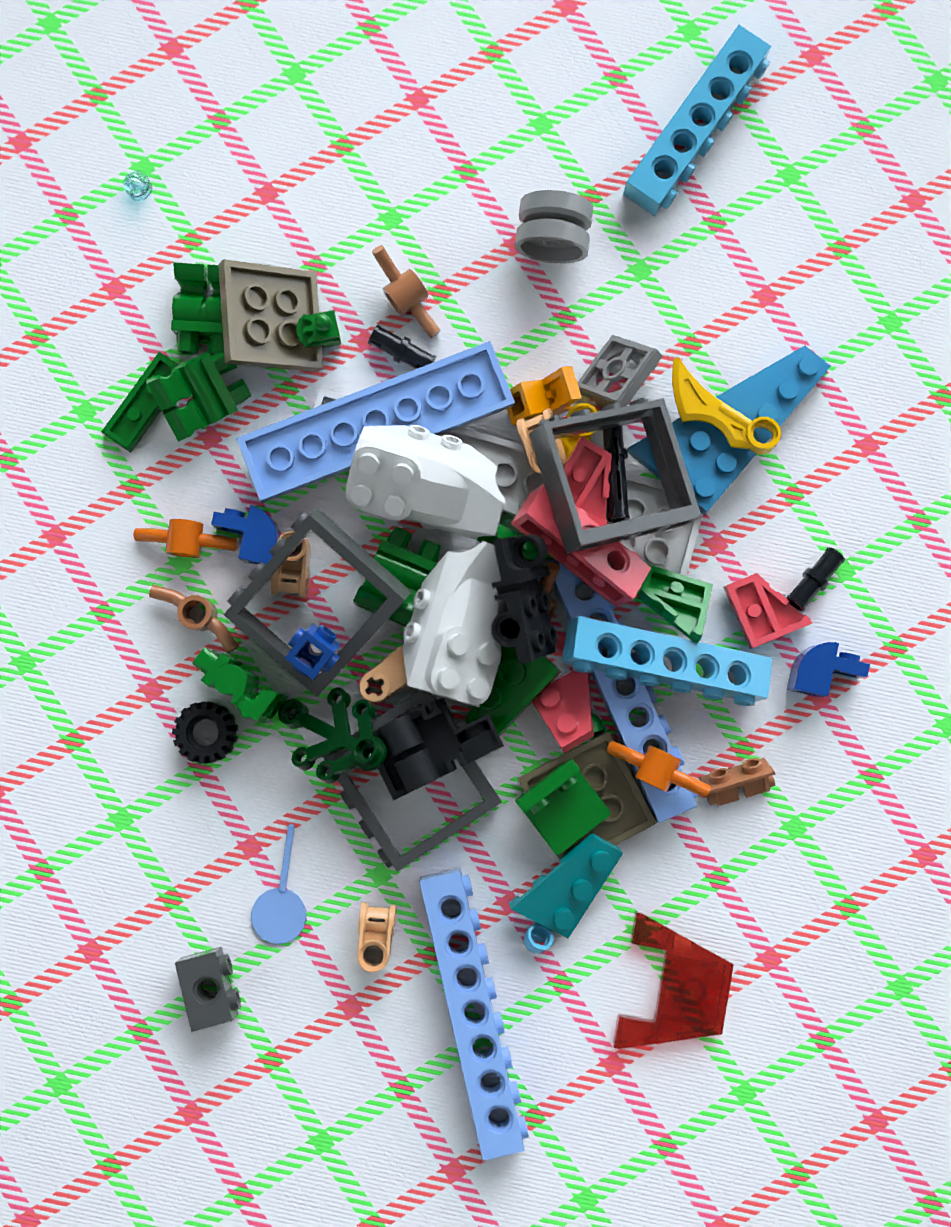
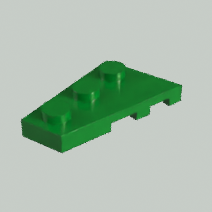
[465,646,562,736]

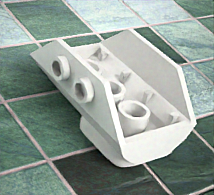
[345,425,506,540]
[402,541,507,707]

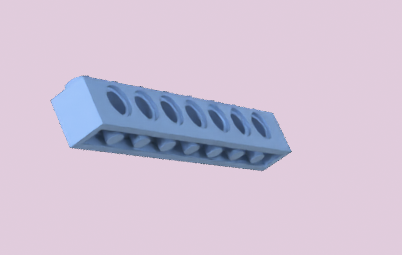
[553,564,698,823]
[419,868,529,1161]

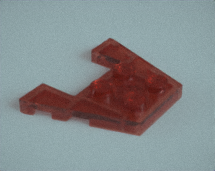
[613,911,734,1049]

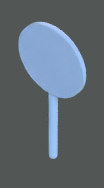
[251,824,306,944]

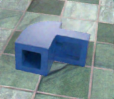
[211,505,281,565]
[787,642,870,698]

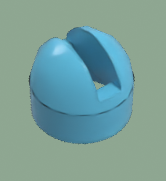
[524,923,554,954]

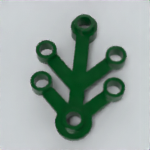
[278,687,387,784]

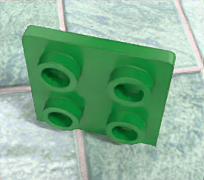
[515,758,611,855]

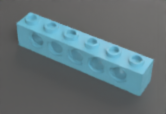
[623,25,772,216]
[562,616,772,706]

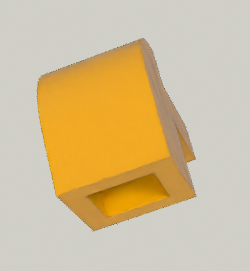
[507,366,582,426]

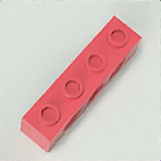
[511,484,651,608]

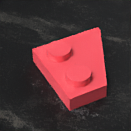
[563,436,612,526]
[723,573,813,649]
[532,670,594,754]

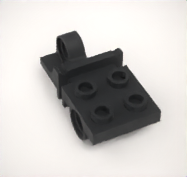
[491,535,557,664]
[371,698,504,801]

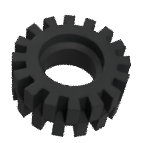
[172,702,239,764]

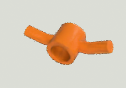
[133,519,237,558]
[607,741,710,798]

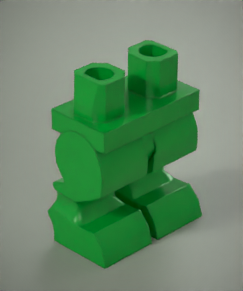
[171,262,224,355]
[146,351,252,442]
[353,527,441,627]
[192,647,289,723]

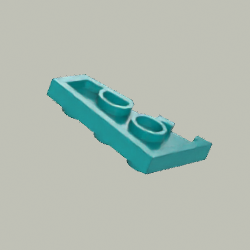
[508,833,623,938]

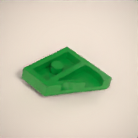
[638,564,713,643]

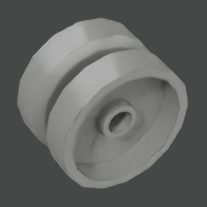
[515,190,593,264]

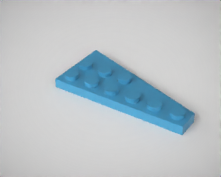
[627,345,831,516]

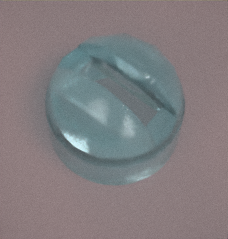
[123,171,152,201]

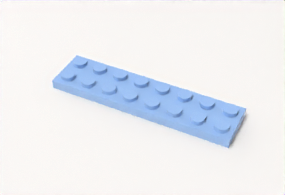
[236,341,515,503]

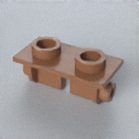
[700,758,775,807]

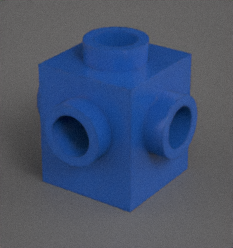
[285,623,341,679]

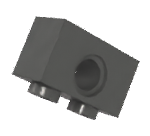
[175,946,241,1032]

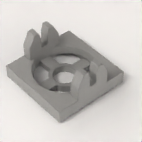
[578,335,663,408]

